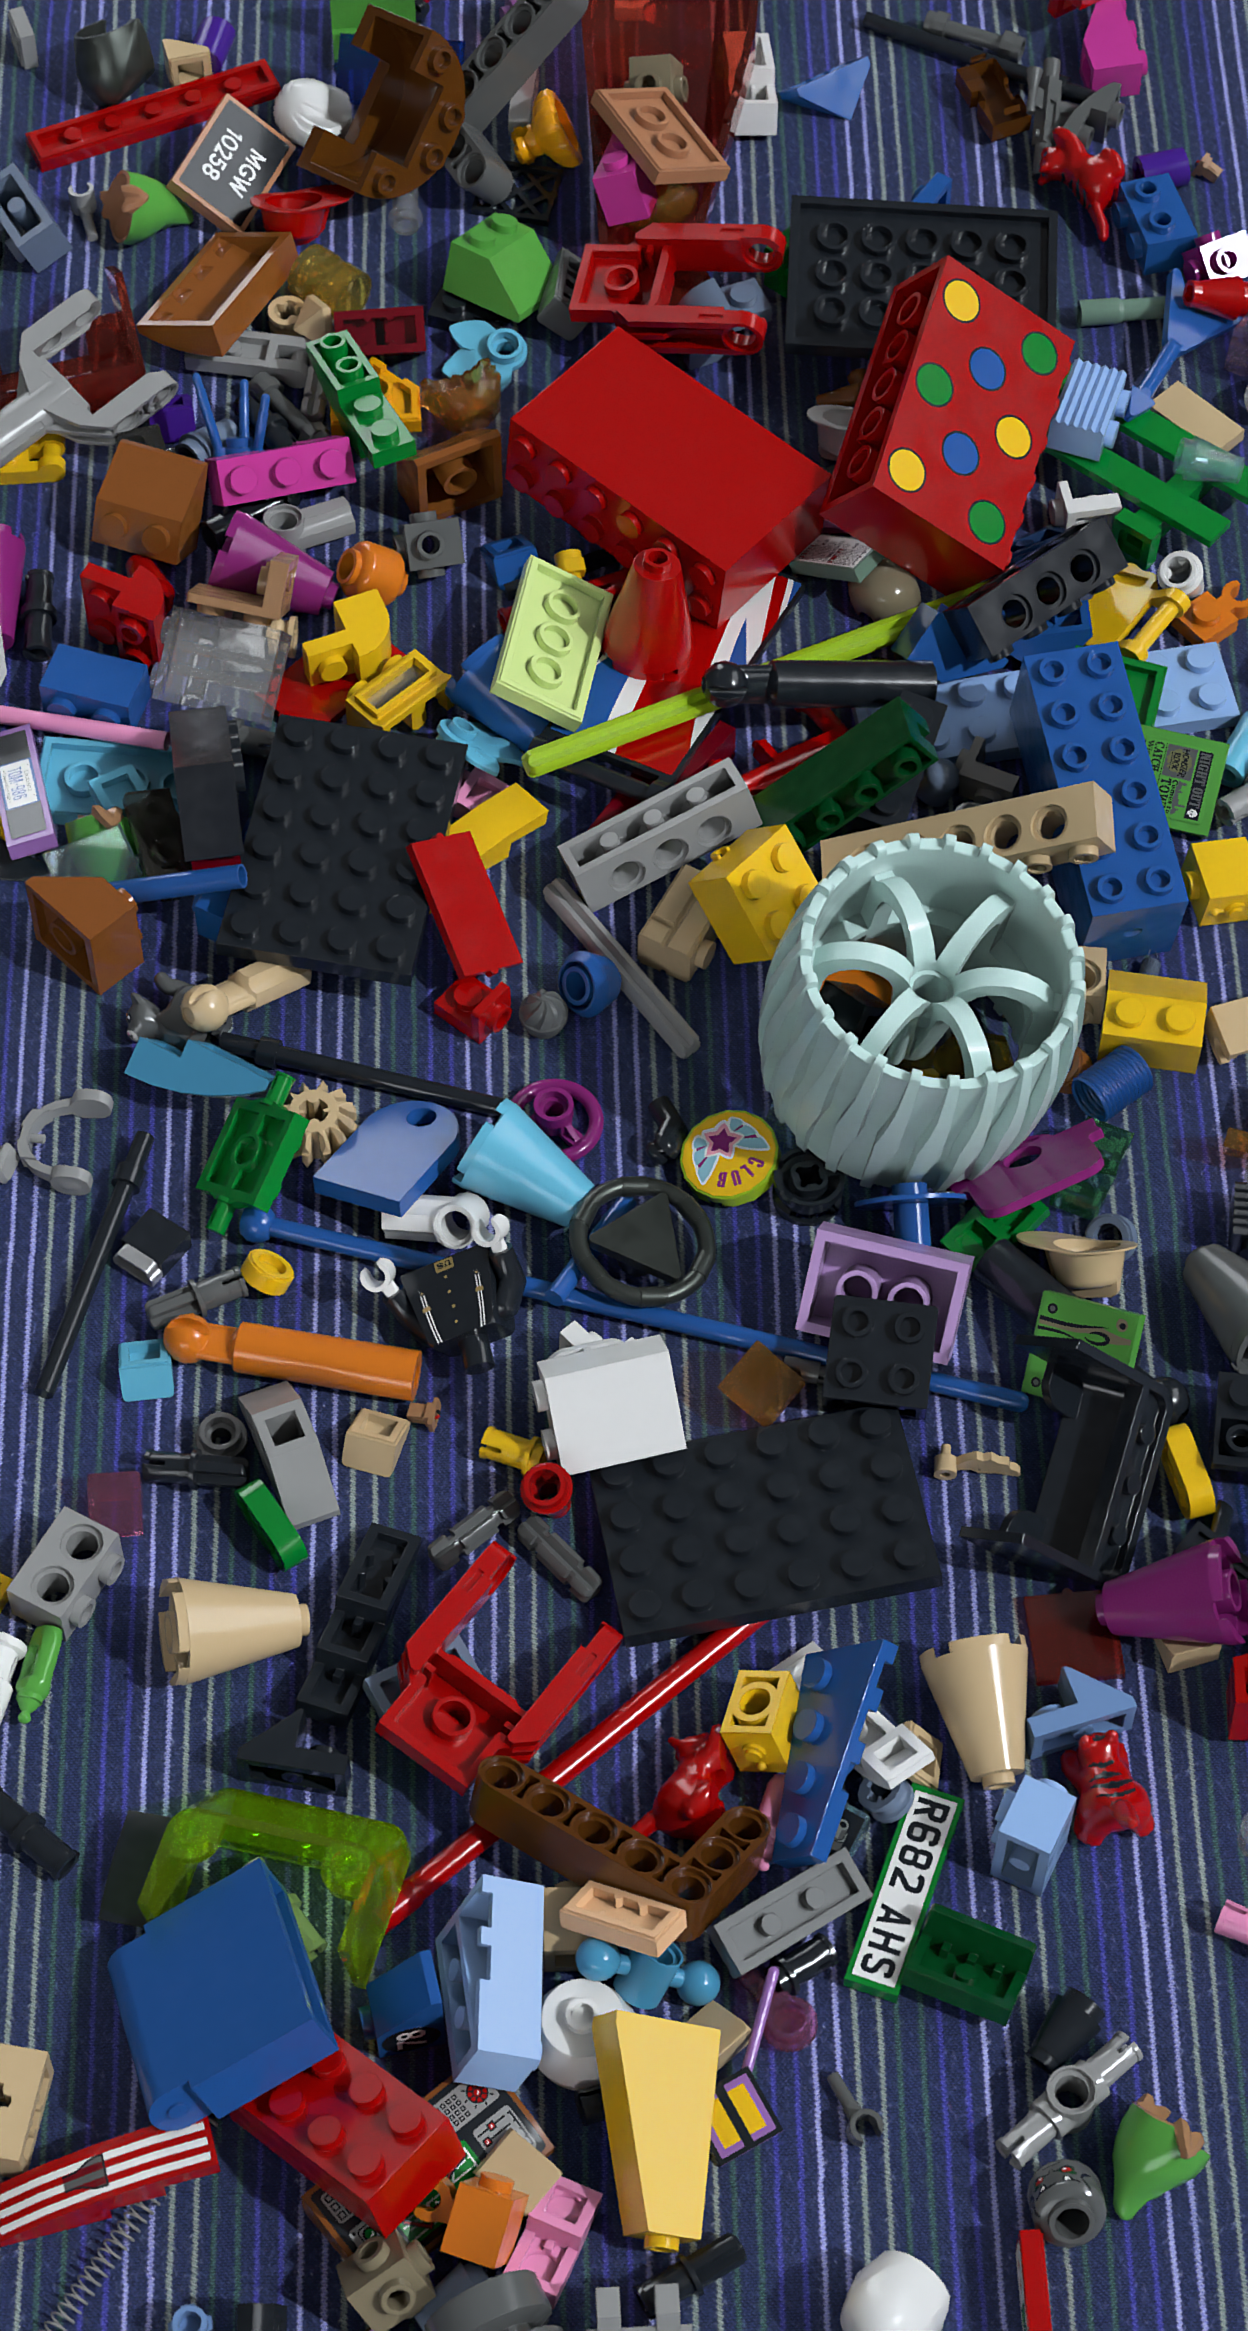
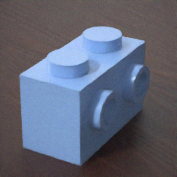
[990,1774,1077,1897]

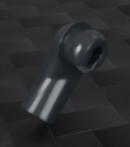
[645,1096,689,1165]

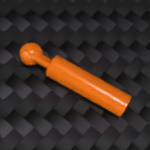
[163,1313,422,1402]

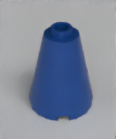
[445,633,550,754]

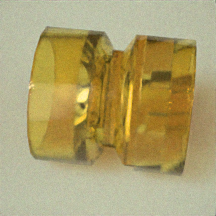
[287,244,372,321]

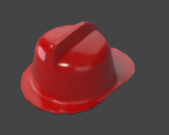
[250,185,354,246]

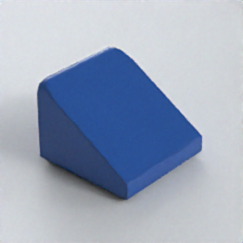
[480,534,538,590]

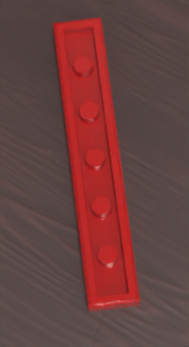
[25,58,281,173]

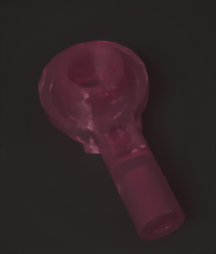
[736,1967,818,2052]

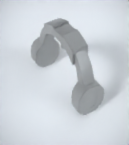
[17,1088,114,1196]

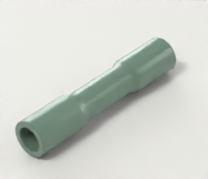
[1077,296,1211,327]

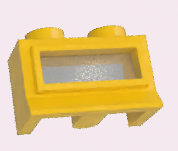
[345,649,454,732]

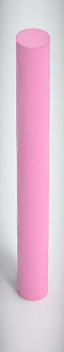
[0,705,171,751]

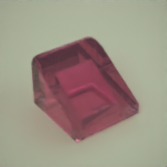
[87,1471,144,1537]

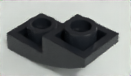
[98,1810,184,1928]

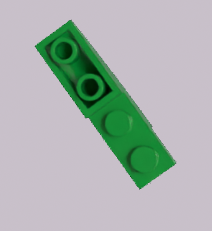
[305,330,417,469]

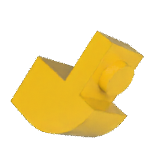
[302,588,392,686]

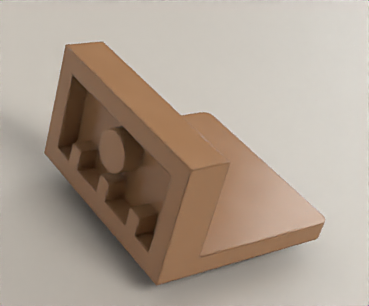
[186,552,299,626]

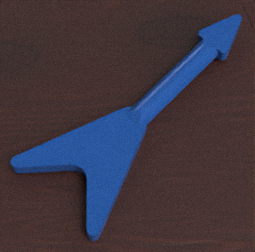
[1124,268,1241,422]

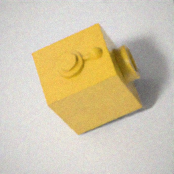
[1181,837,1248,926]
[720,1670,800,1773]

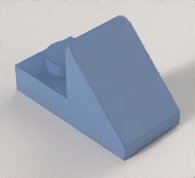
[1025,1666,1137,1760]

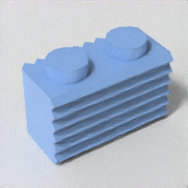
[1046,358,1131,461]

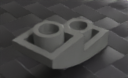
[1063,82,1125,151]

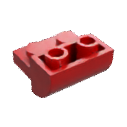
[80,562,172,680]

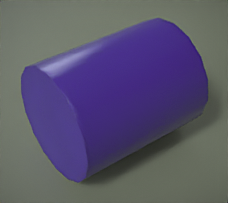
[191,16,236,75]
[1132,147,1190,188]

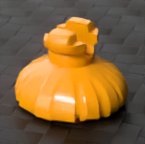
[511,89,583,168]

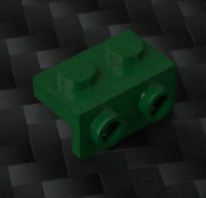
[900,1903,1037,2027]

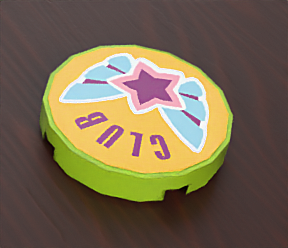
[680,1110,782,1207]

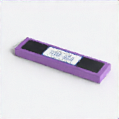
[0,723,59,860]

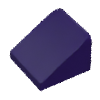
[149,394,196,445]

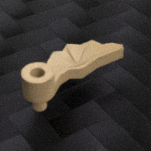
[934,1444,1021,1480]

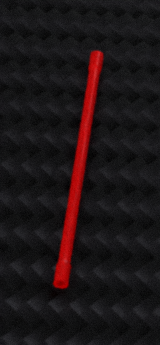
[362,1620,770,1937]

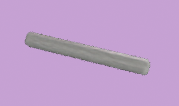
[543,878,701,1059]

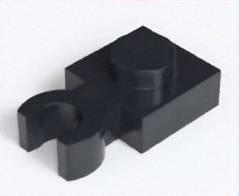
[427,283,510,332]

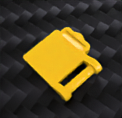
[1083,563,1190,661]

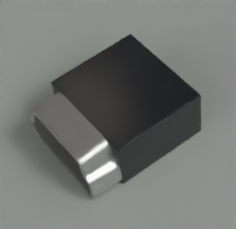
[113,1208,192,1287]

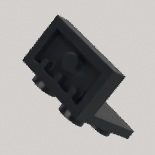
[822,1295,938,1420]

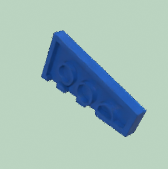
[772,1639,899,1869]

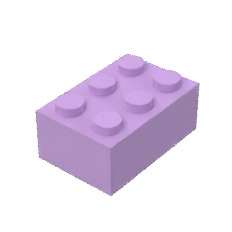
[795,1221,974,1365]

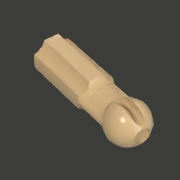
[180,961,312,1033]

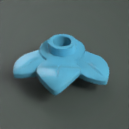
[442,320,527,397]
[436,717,523,776]

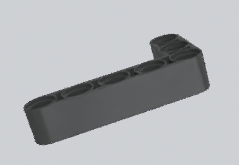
[444,0,589,205]

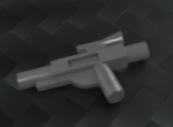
[1026,57,1079,181]

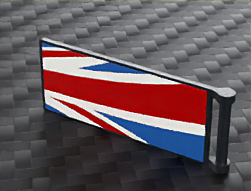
[527,572,807,802]

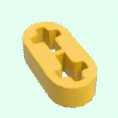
[1161,1423,1216,1520]

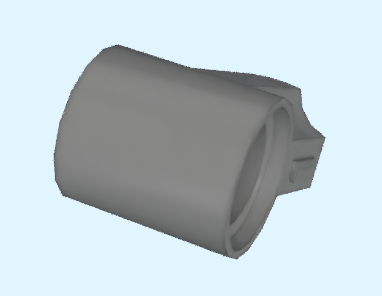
[263,496,356,552]

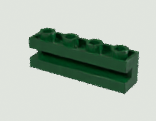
[752,696,939,854]

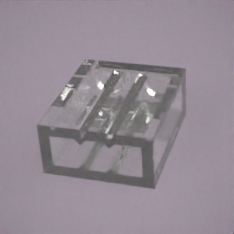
[150,606,292,728]

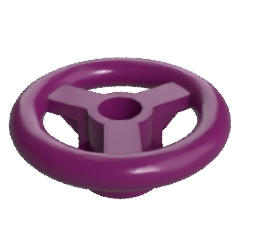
[511,1079,604,1162]

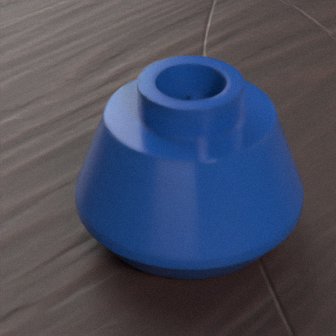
[558,951,622,1018]

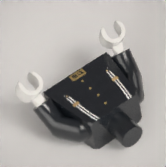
[360,1214,527,1375]

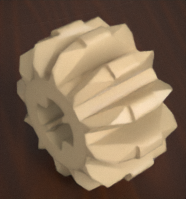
[283,1081,357,1168]

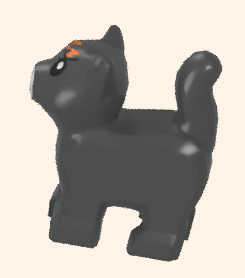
[126,972,232,1051]

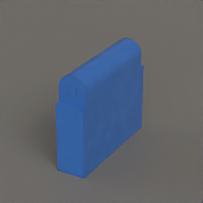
[107,1858,339,2131]

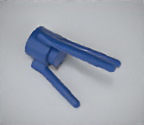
[192,373,270,457]

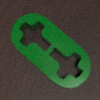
[234,1478,308,1572]

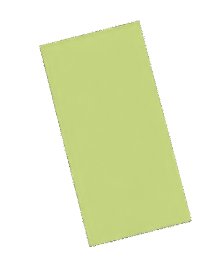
[489,555,614,733]

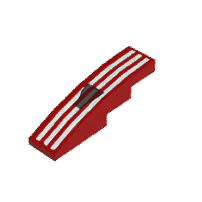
[0,2116,221,2247]

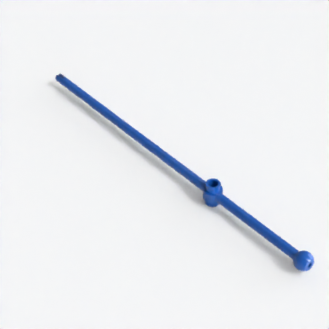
[239,1207,1029,1412]

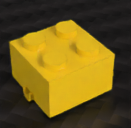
[688,824,818,964]

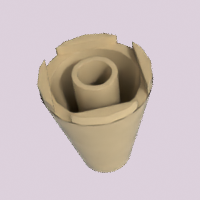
[158,1577,310,1686]
[919,1633,1028,1790]

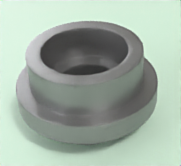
[195,1412,248,1457]

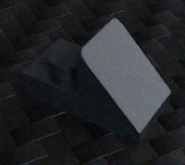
[236,1709,352,1798]

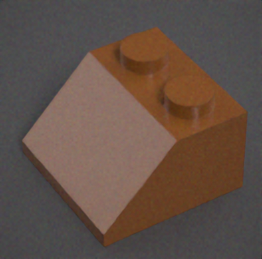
[396,429,503,519]
[91,439,208,565]
[25,876,144,995]

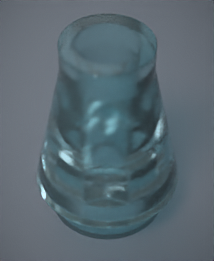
[1173,436,1245,485]

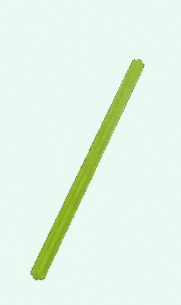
[521,579,991,778]

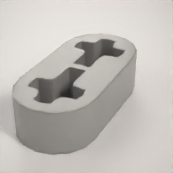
[508,68,539,135]

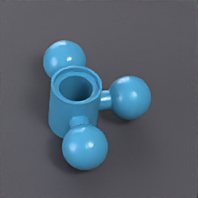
[575,1937,720,2010]

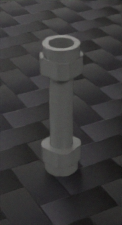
[922,10,1026,63]
[248,372,331,441]

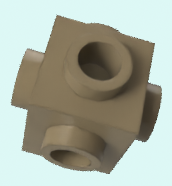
[624,54,689,107]
[336,2229,436,2331]

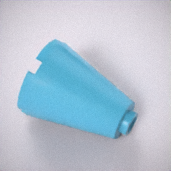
[452,1098,595,1228]

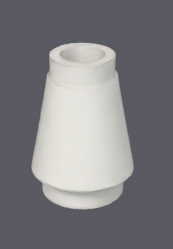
[1157,551,1204,601]

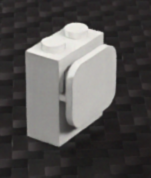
[531,1334,687,1475]

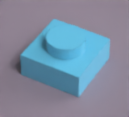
[88,763,153,817]

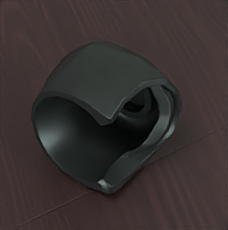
[74,18,154,108]

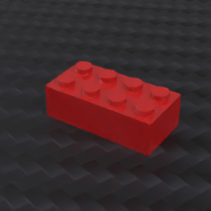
[229,2032,466,2239]

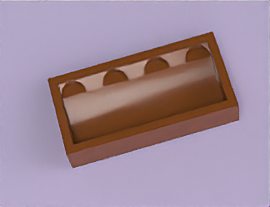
[136,232,301,357]

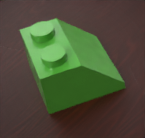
[443,212,553,323]

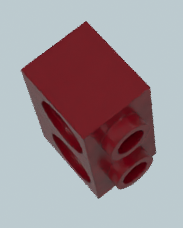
[333,306,427,358]

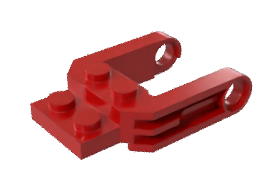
[568,222,787,355]
[374,1541,624,1797]

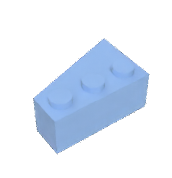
[435,1874,544,2092]

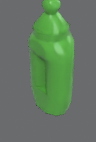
[15,1625,62,1724]

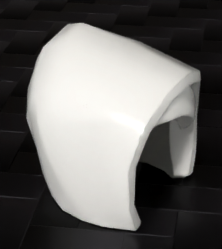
[840,2250,950,2331]

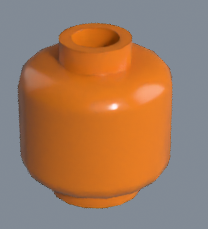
[336,541,408,606]

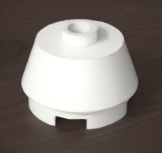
[538,1979,634,2091]

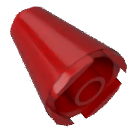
[601,548,695,681]

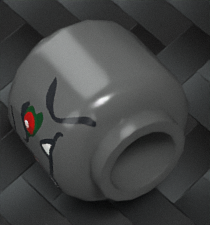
[1027,2159,1107,2248]

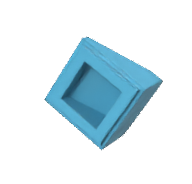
[118,1338,174,1402]

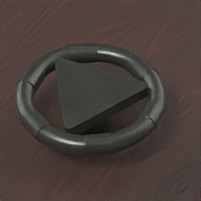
[569,1176,716,1308]

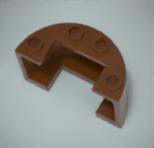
[296,4,465,199]

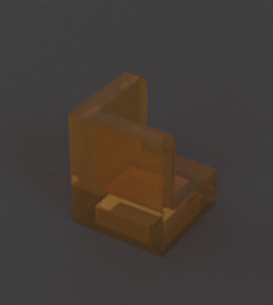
[717,1340,805,1427]

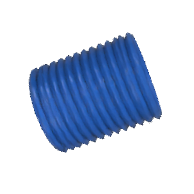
[1071,1045,1153,1123]

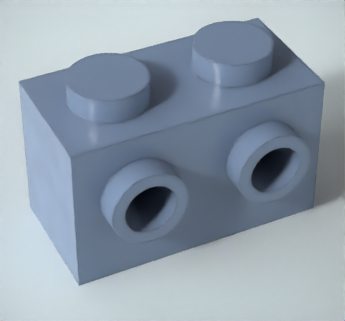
[0,162,73,273]

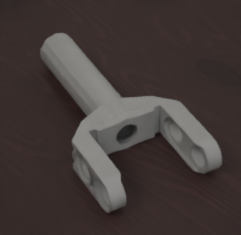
[0,289,179,468]

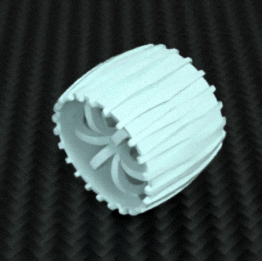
[758,833,1086,1192]

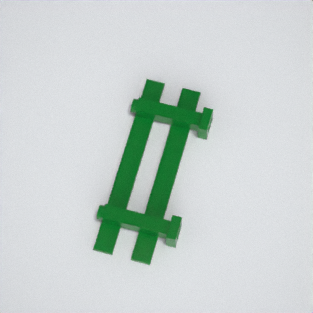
[1044,365,1248,571]

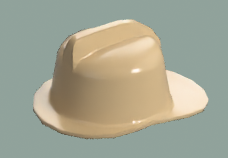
[1016,1231,1138,1298]

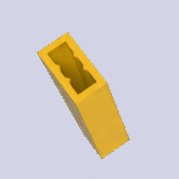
[592,2010,721,2253]

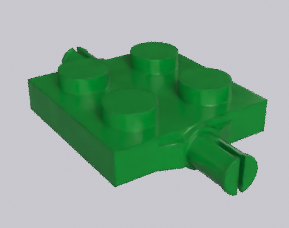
[195,1071,310,1236]

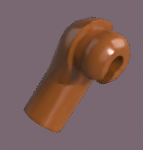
[816,368,867,407]

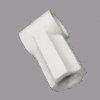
[381,1192,490,1249]

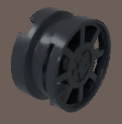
[772,1147,845,1226]

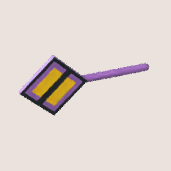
[710,1966,784,2167]

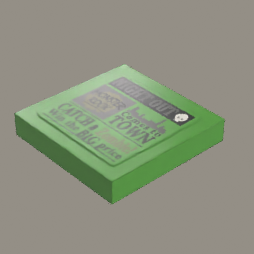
[1141,724,1230,839]

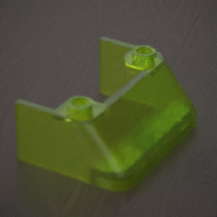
[137,1788,411,1989]

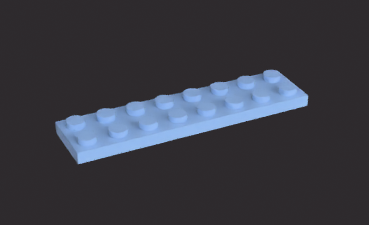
[851,642,1240,764]

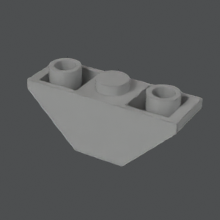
[238,1380,340,1530]

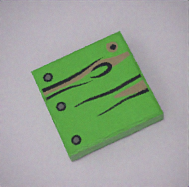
[1021,1290,1146,1397]

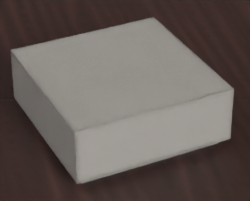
[7,6,39,70]

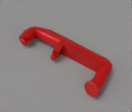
[707,708,849,795]

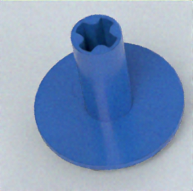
[854,1182,967,1246]

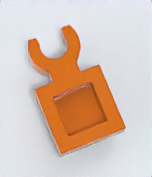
[1171,580,1248,645]

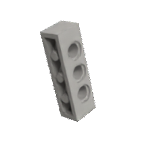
[557,757,763,913]

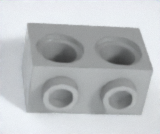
[6,1506,125,1642]

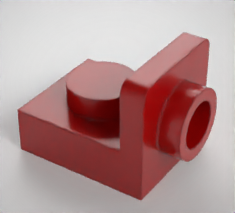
[434,977,512,1045]

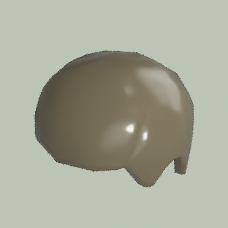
[848,557,921,622]

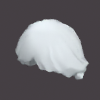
[273,78,353,147]

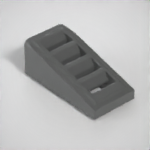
[537,247,589,341]

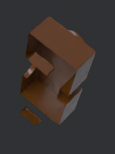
[955,53,1032,142]

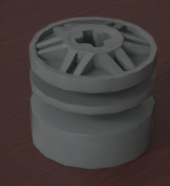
[424,2269,563,2331]

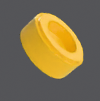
[240,1249,294,1296]

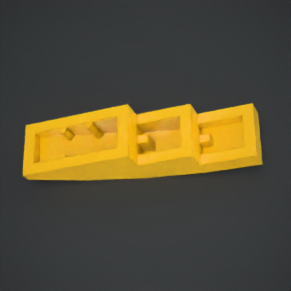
[429,782,549,914]

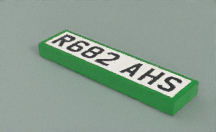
[843,1782,965,2004]

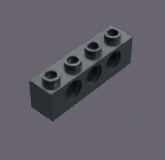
[942,516,1128,663]

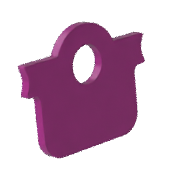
[946,1118,1104,1218]

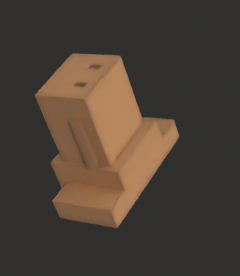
[1191,152,1223,183]
[406,1397,442,1432]

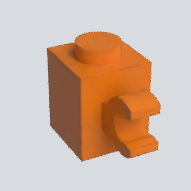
[414,2171,529,2270]

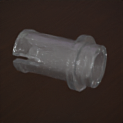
[388,188,423,236]

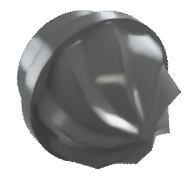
[519,988,568,1039]

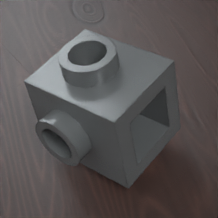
[393,510,465,579]

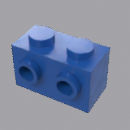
[1111,173,1198,276]

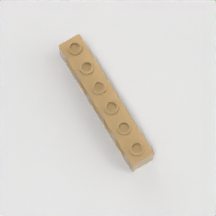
[820,781,1116,879]

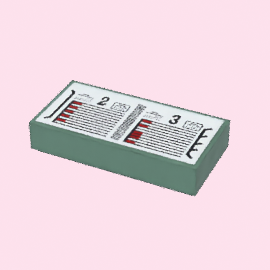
[789,534,885,583]

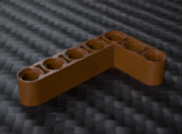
[469,1755,771,1942]

